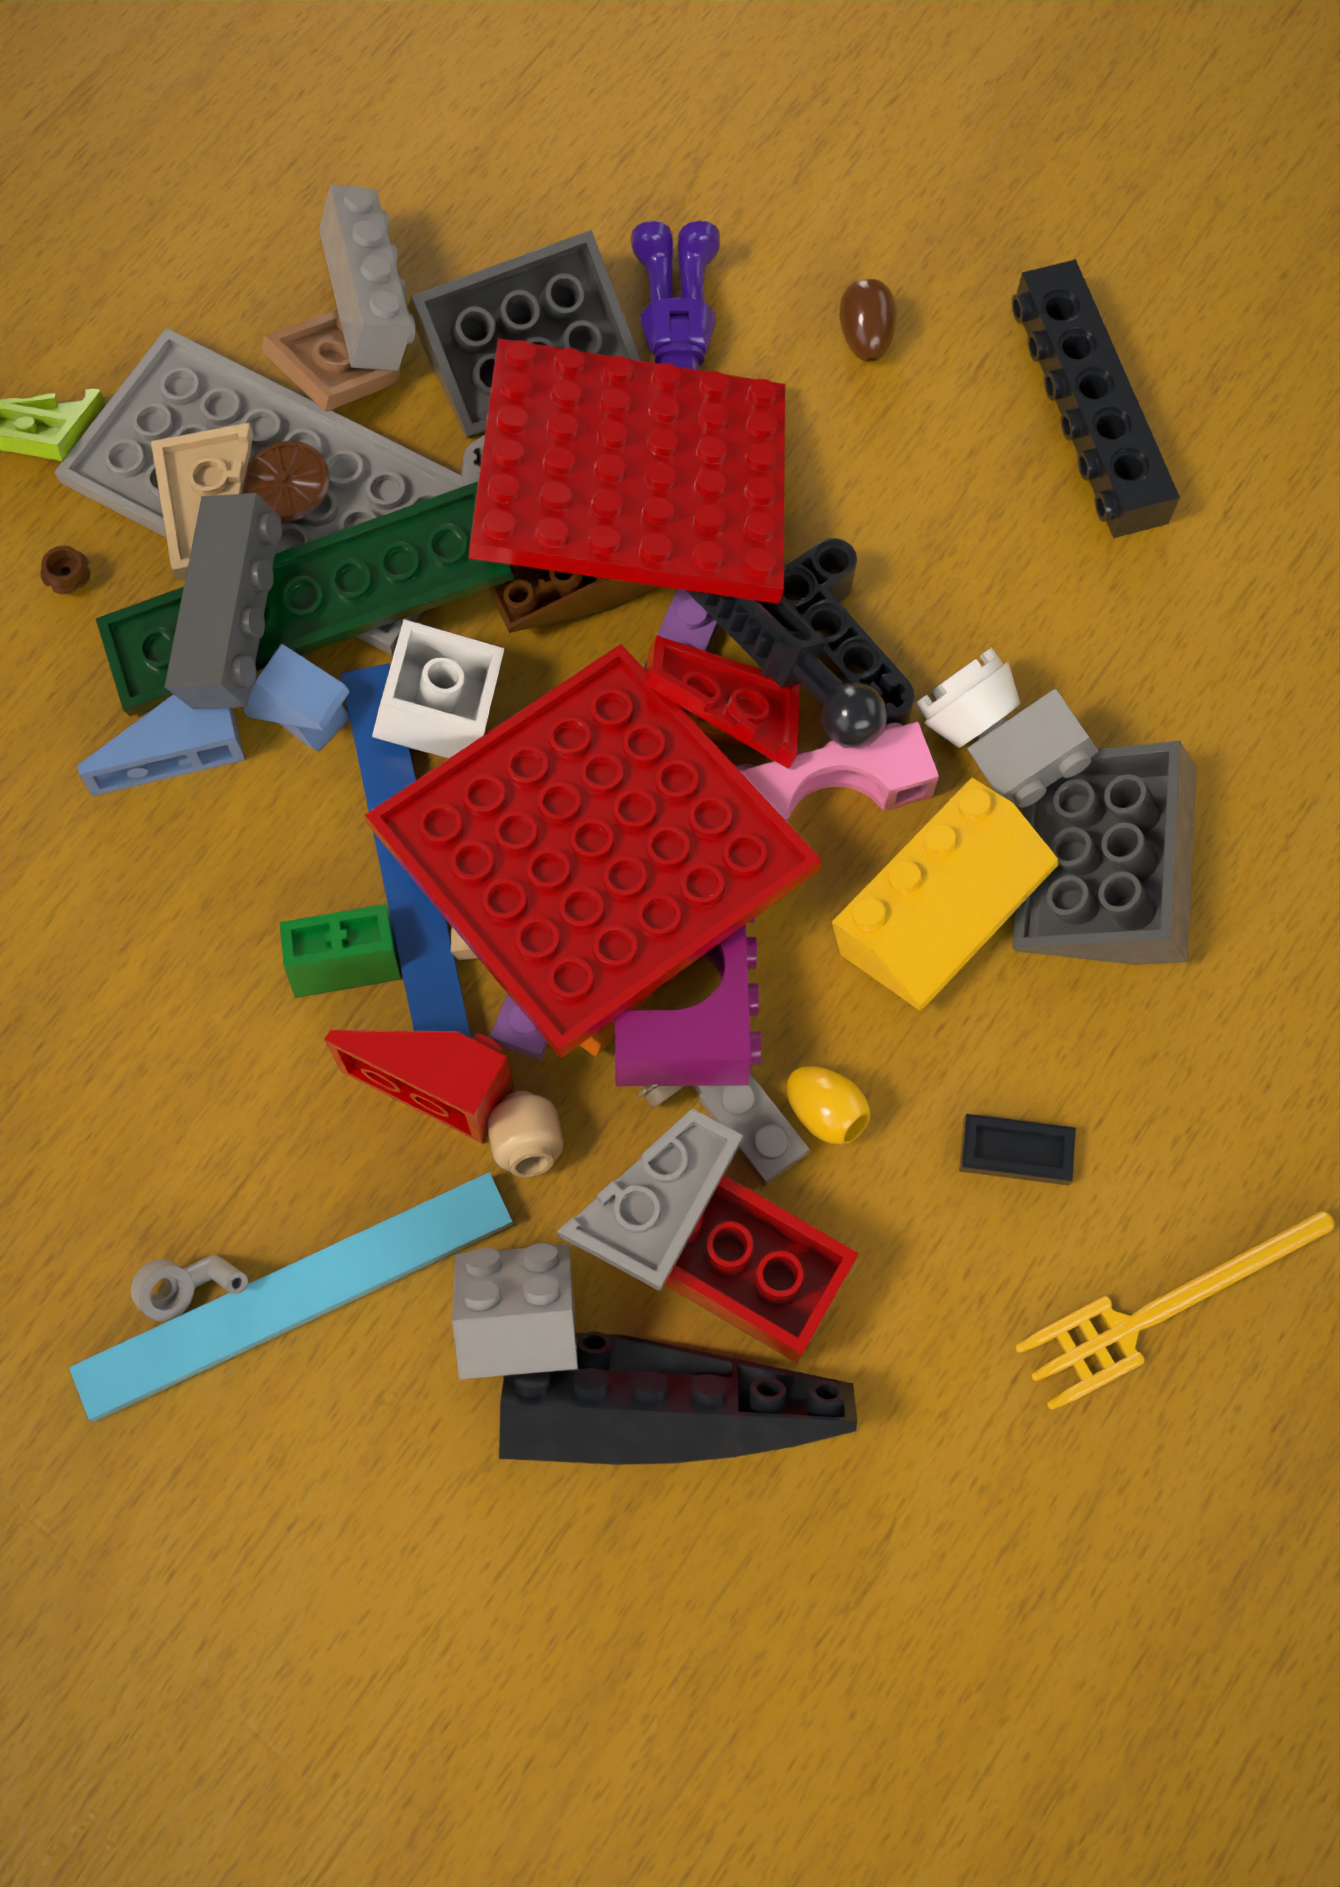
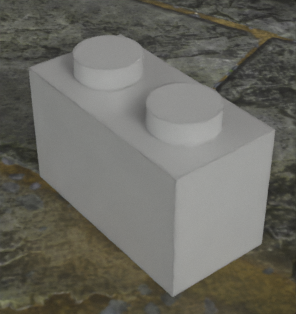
[967,688,1099,808]

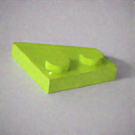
[0,389,105,461]

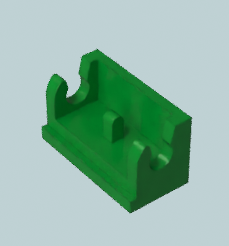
[279,904,401,998]

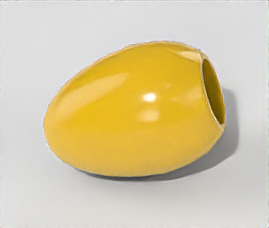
[786,1066,870,1145]

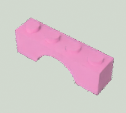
[736,722,939,823]

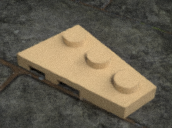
[151,423,254,580]

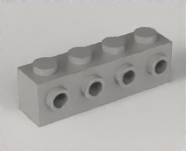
[319,185,415,371]

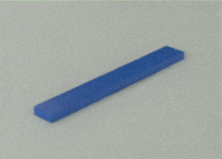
[340,663,472,1039]

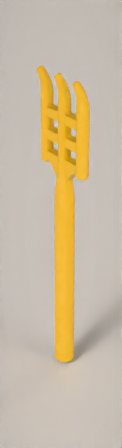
[1015,1211,1335,1409]

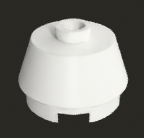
[915,647,1021,748]

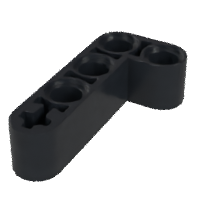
[781,538,915,726]

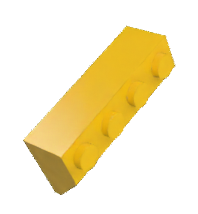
[832,778,1059,1011]

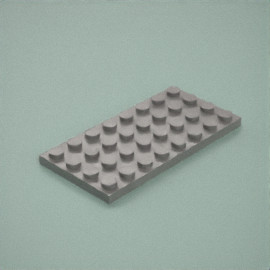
[55,328,467,656]

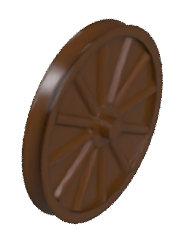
[242,441,330,523]

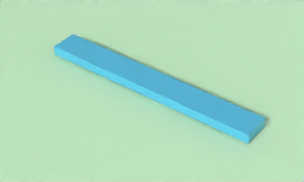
[69,1172,514,1422]

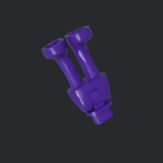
[631,221,720,370]

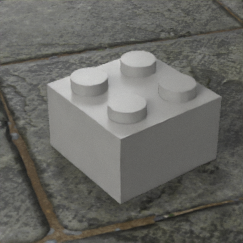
[452,1243,578,1379]

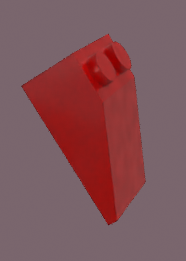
[324,1030,514,1144]

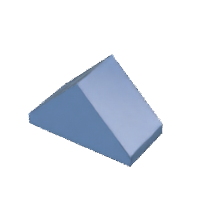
[243,644,350,731]

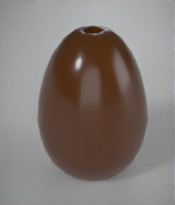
[839,279,897,362]

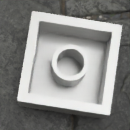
[372,619,505,758]

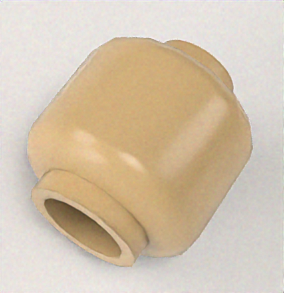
[487,1091,564,1177]

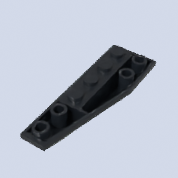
[499,1331,857,1465]

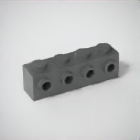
[165,493,282,709]

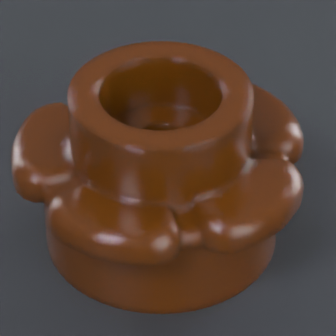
[41,546,91,594]

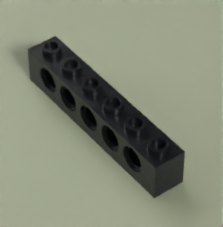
[1012,259,1180,538]

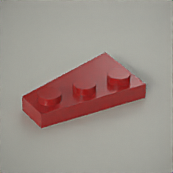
[645,635,800,769]

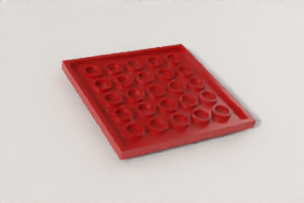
[468,338,786,604]
[365,644,822,1058]

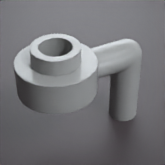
[131,1255,248,1321]

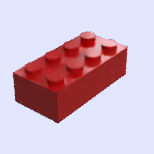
[664,1175,859,1364]

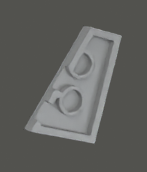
[557,1109,743,1291]

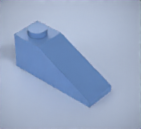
[77,695,245,796]

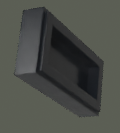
[959,1114,1076,1186]

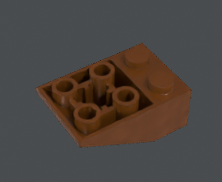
[489,564,657,633]

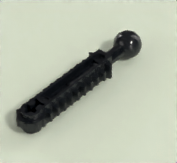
[686,590,887,749]

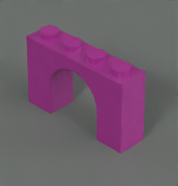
[615,918,761,1086]

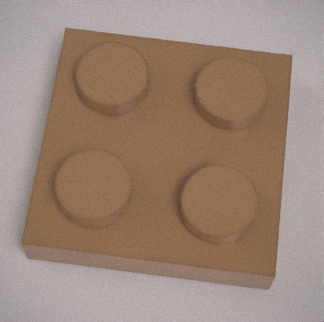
[262,310,401,412]

